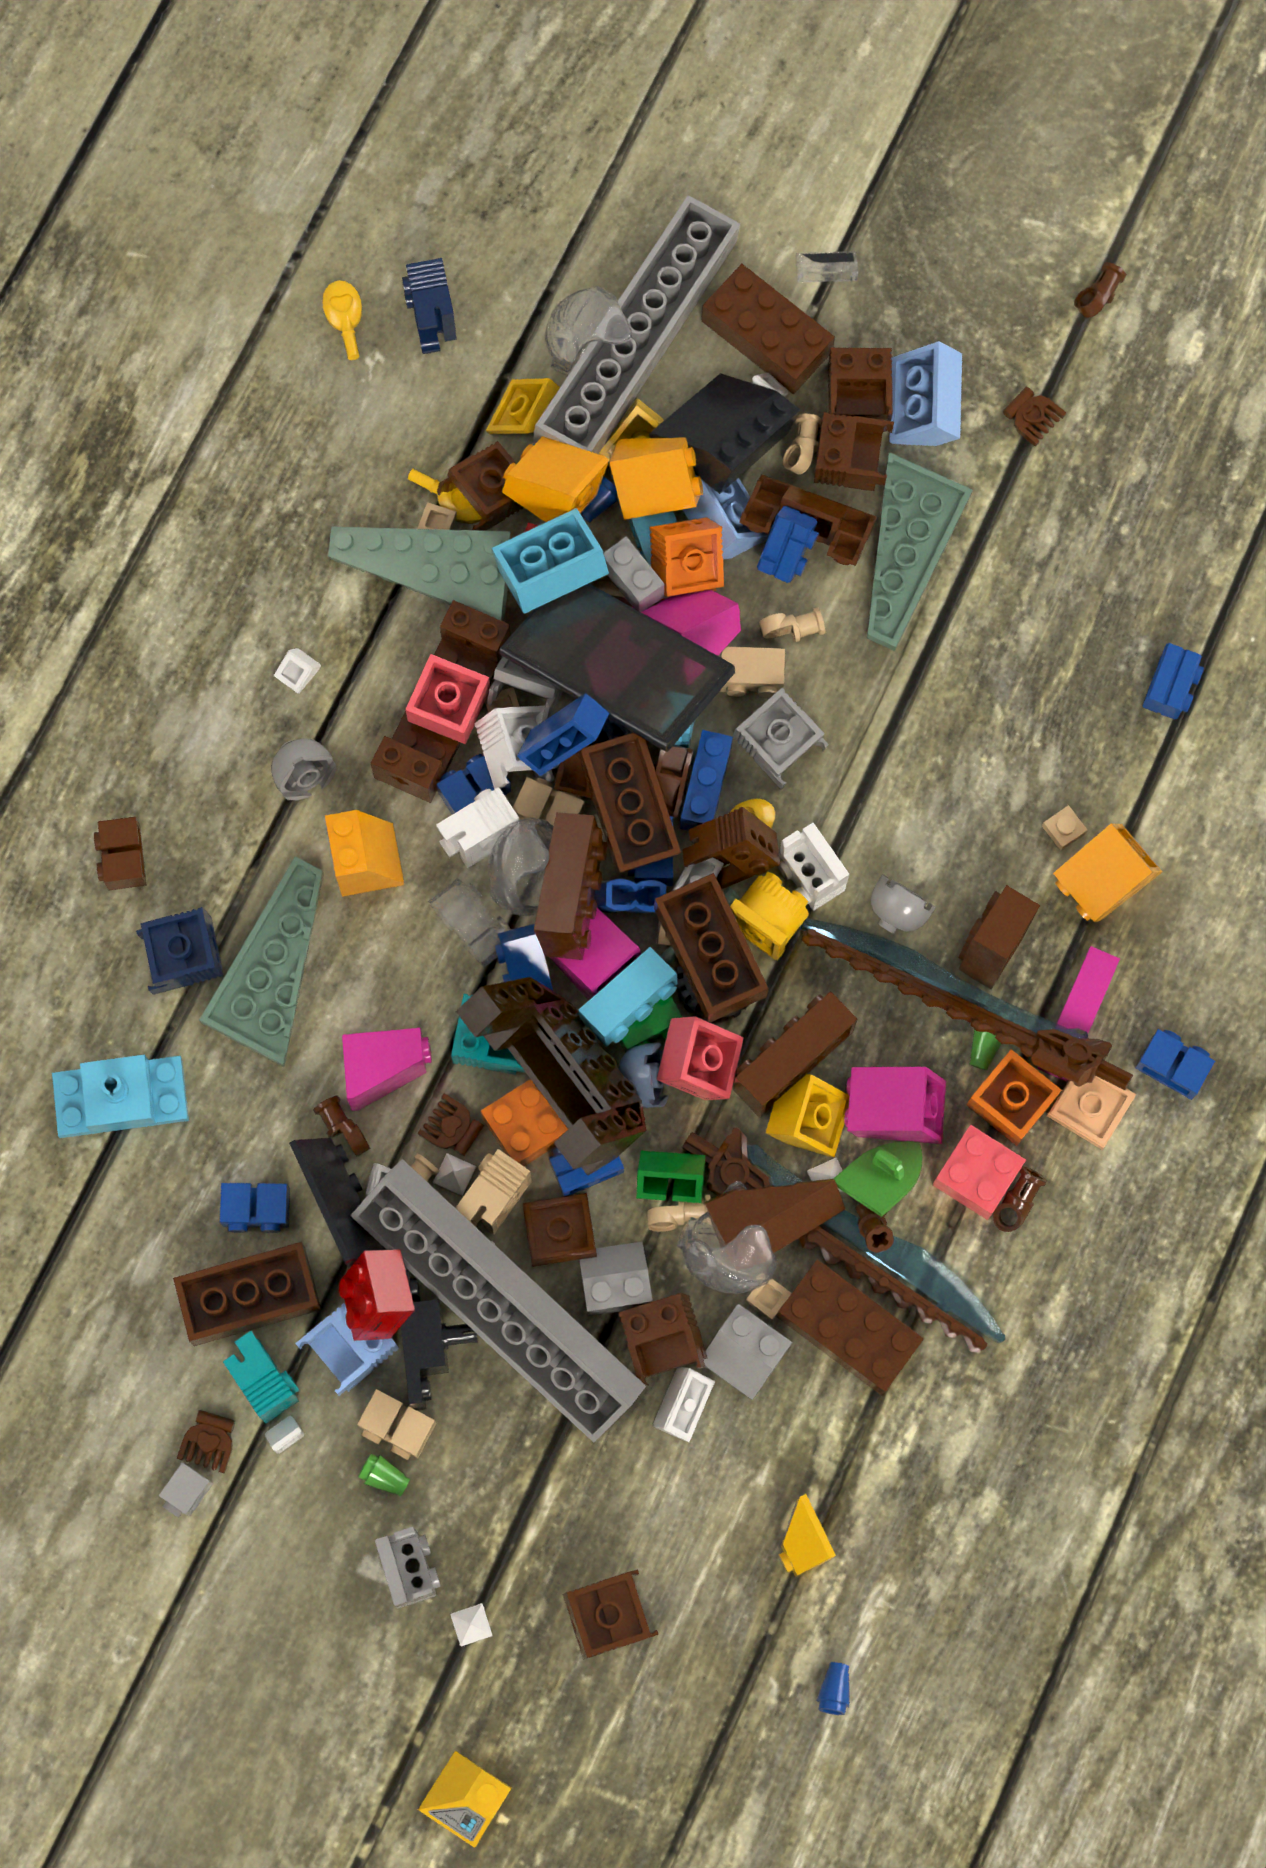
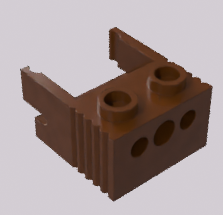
[828,347,893,421]
[814,412,894,491]
[437,441,524,531]
[682,807,780,889]
[618,1293,708,1386]
[563,1569,659,1660]

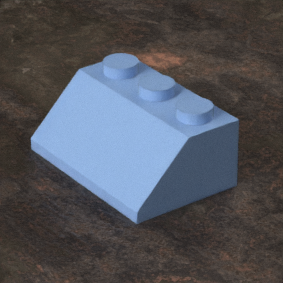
[889,341,962,446]
[683,475,771,559]

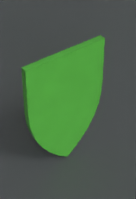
[834,1141,923,1217]

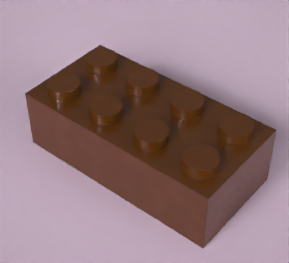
[701,263,835,394]
[578,733,681,874]
[534,812,607,960]
[654,873,769,1023]
[958,885,1040,990]
[733,991,858,1118]
[173,1242,322,1346]
[776,1259,924,1396]

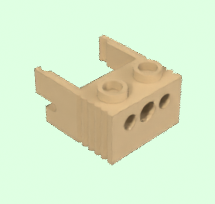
[456,1149,532,1234]

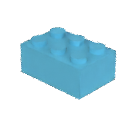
[492,508,609,614]

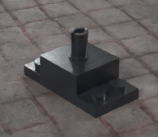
[401,1270,478,1410]

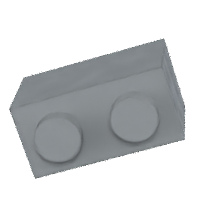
[603,537,665,612]

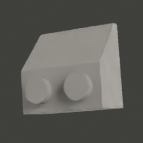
[579,1241,653,1316]
[704,1304,792,1400]

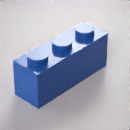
[517,693,609,776]
[680,730,733,831]

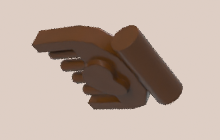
[1003,387,1066,447]
[417,1093,484,1156]
[176,1410,236,1474]

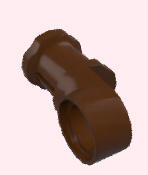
[1074,262,1127,318]
[313,1095,371,1157]
[993,1166,1047,1232]
[855,1202,894,1253]

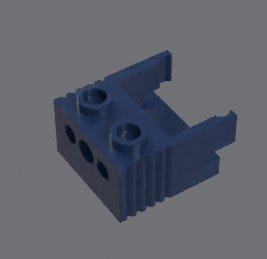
[402,258,457,354]
[136,907,224,995]

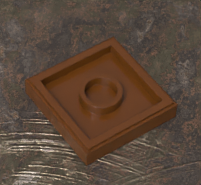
[523,1193,597,1267]

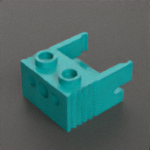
[451,994,525,1075]
[223,1331,300,1423]

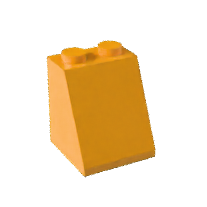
[502,436,609,522]
[609,438,703,520]
[325,810,404,897]
[1053,823,1163,922]

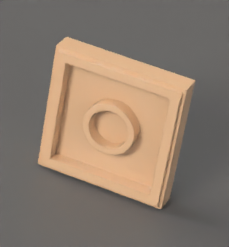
[1047,1076,1136,1150]

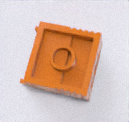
[650,517,724,601]

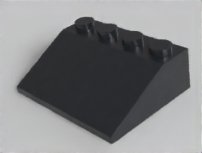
[649,373,800,494]
[289,1138,387,1269]

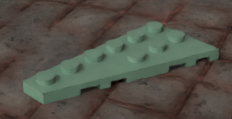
[867,452,973,651]
[328,526,513,622]
[199,856,324,1067]

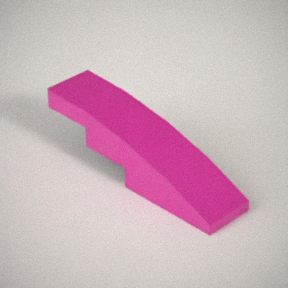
[1037,946,1120,1082]

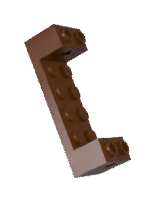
[371,600,511,803]

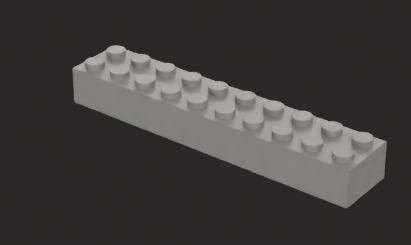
[533,195,740,454]
[350,1159,646,1442]

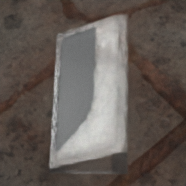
[795,251,858,282]

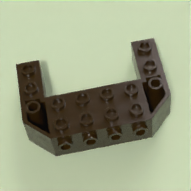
[456,977,647,1175]

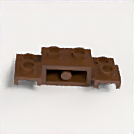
[739,474,877,566]
[554,735,693,818]

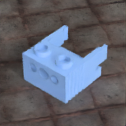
[295,1303,399,1396]

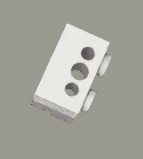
[474,706,559,790]
[436,787,521,868]
[778,823,849,911]

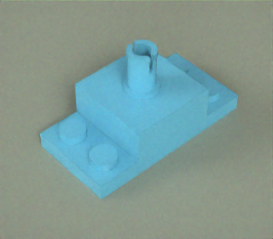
[52,1055,189,1138]

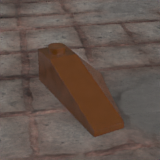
[703,1179,846,1271]

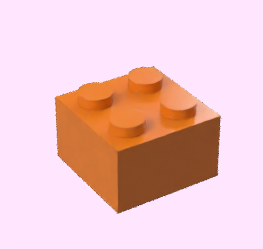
[967,1049,1062,1146]
[481,1079,568,1166]

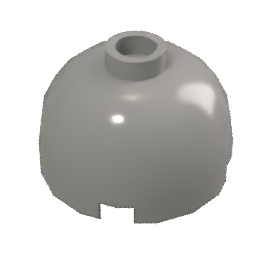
[271,738,337,801]
[871,874,936,934]

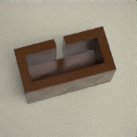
[94,816,147,891]

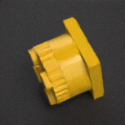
[730,872,809,961]

